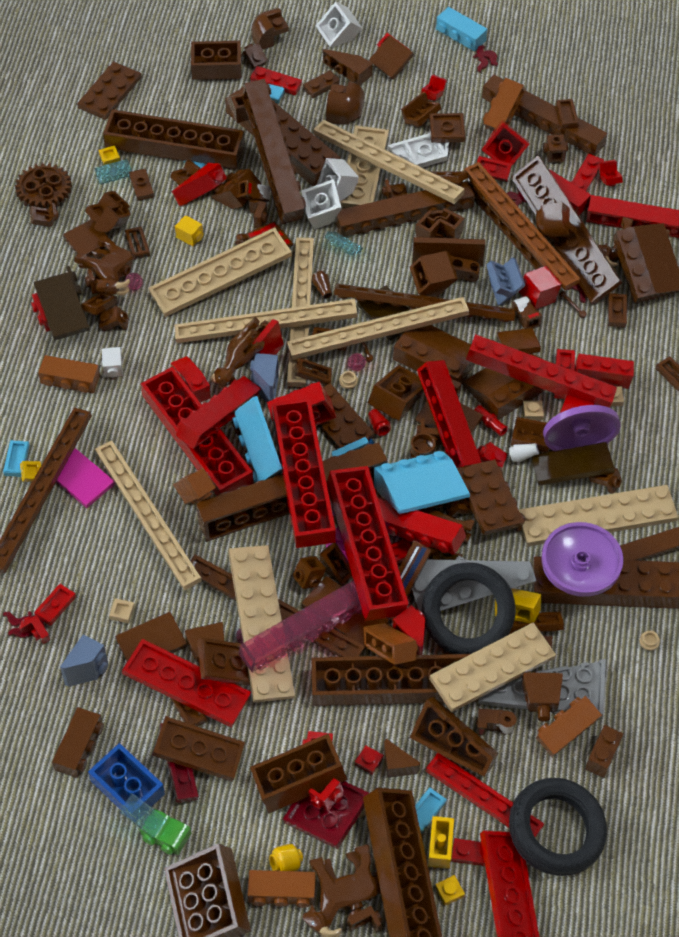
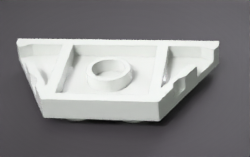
[388,133,449,168]

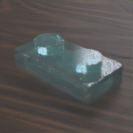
[94,159,132,185]
[325,231,363,255]
[119,793,167,838]

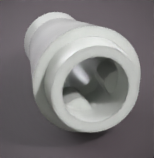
[509,443,539,463]

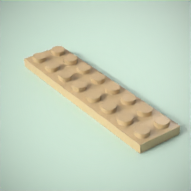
[148,227,292,317]
[518,485,678,546]
[228,545,295,703]

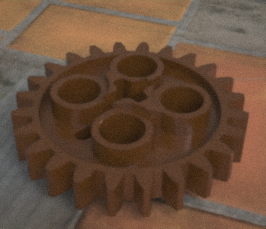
[15,163,72,209]

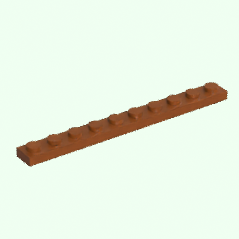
[464,162,580,290]

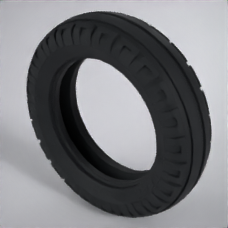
[422,562,516,654]
[509,778,607,876]

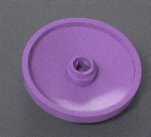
[543,405,621,451]
[541,522,623,596]

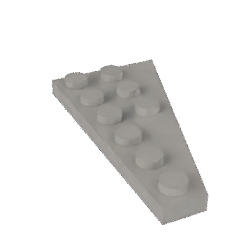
[403,559,537,612]
[478,659,606,718]

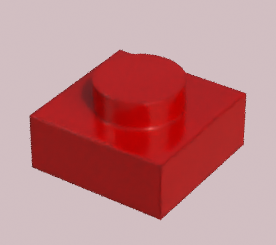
[355,745,384,775]

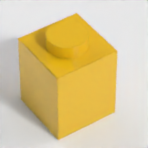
[175,215,204,246]

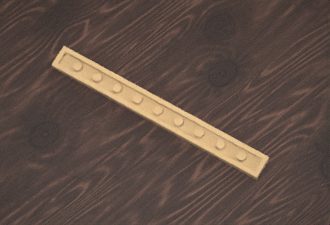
[313,120,464,204]
[287,237,314,387]
[287,297,469,360]
[175,299,358,343]
[95,440,202,591]

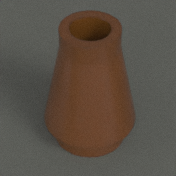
[312,271,332,299]

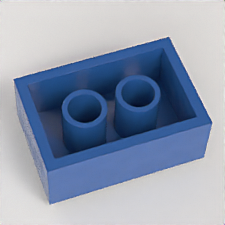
[88,743,165,823]

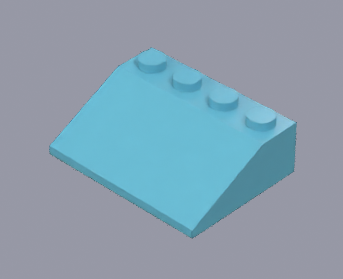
[232,396,282,482]
[374,451,470,514]

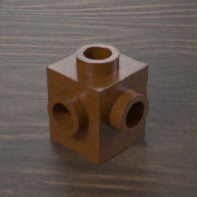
[543,134,568,162]
[292,556,326,589]

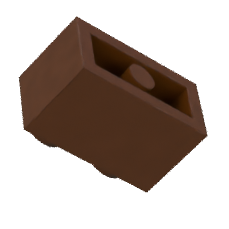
[585,725,624,778]

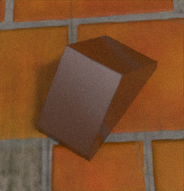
[319,543,352,585]
[383,739,420,777]

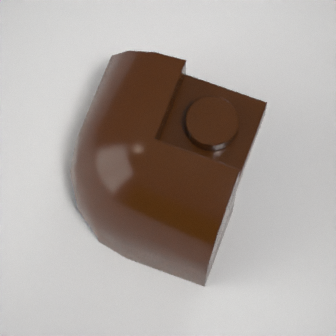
[251,7,289,50]
[326,81,365,125]
[85,191,131,232]
[536,202,577,243]
[415,208,465,238]

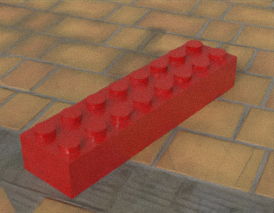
[140,366,254,496]
[272,398,336,548]
[326,466,409,621]

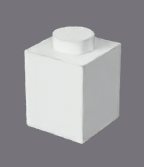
[102,347,123,377]

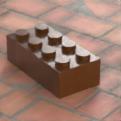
[250,734,348,813]

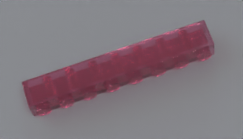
[238,581,362,673]

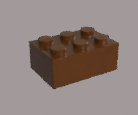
[191,40,242,80]

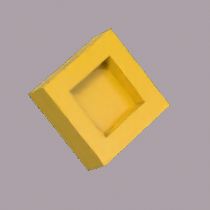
[98,145,121,167]
[20,461,41,482]
[435,875,465,906]

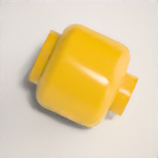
[269,843,303,871]

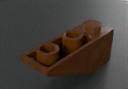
[322,49,373,86]

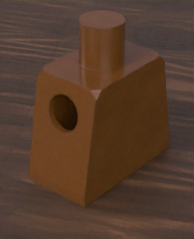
[185,622,225,666]
[521,672,563,722]

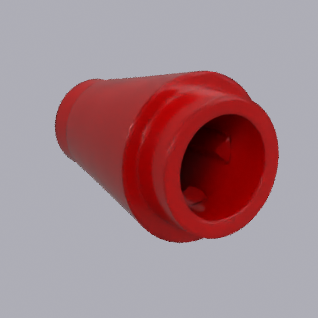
[368,409,391,436]

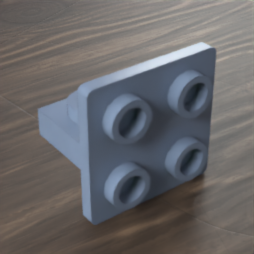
[486,257,525,306]

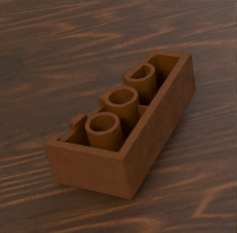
[409,696,498,777]

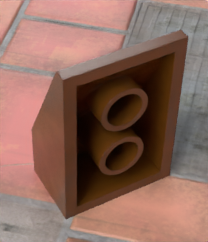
[368,365,424,421]

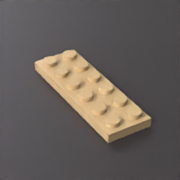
[340,125,389,208]
[429,622,556,712]

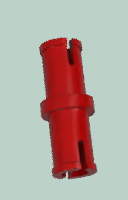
[474,405,508,437]

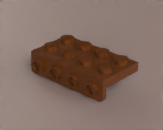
[457,460,525,536]

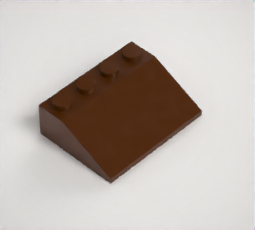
[613,223,679,304]
[393,325,476,384]
[462,353,546,420]
[164,843,251,937]

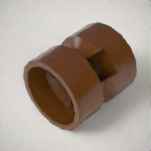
[410,433,436,459]

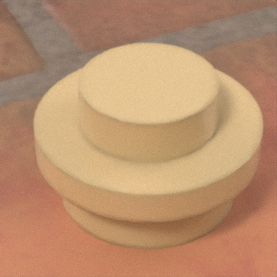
[339,371,358,389]
[639,631,660,651]

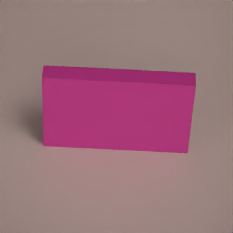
[56,448,115,508]

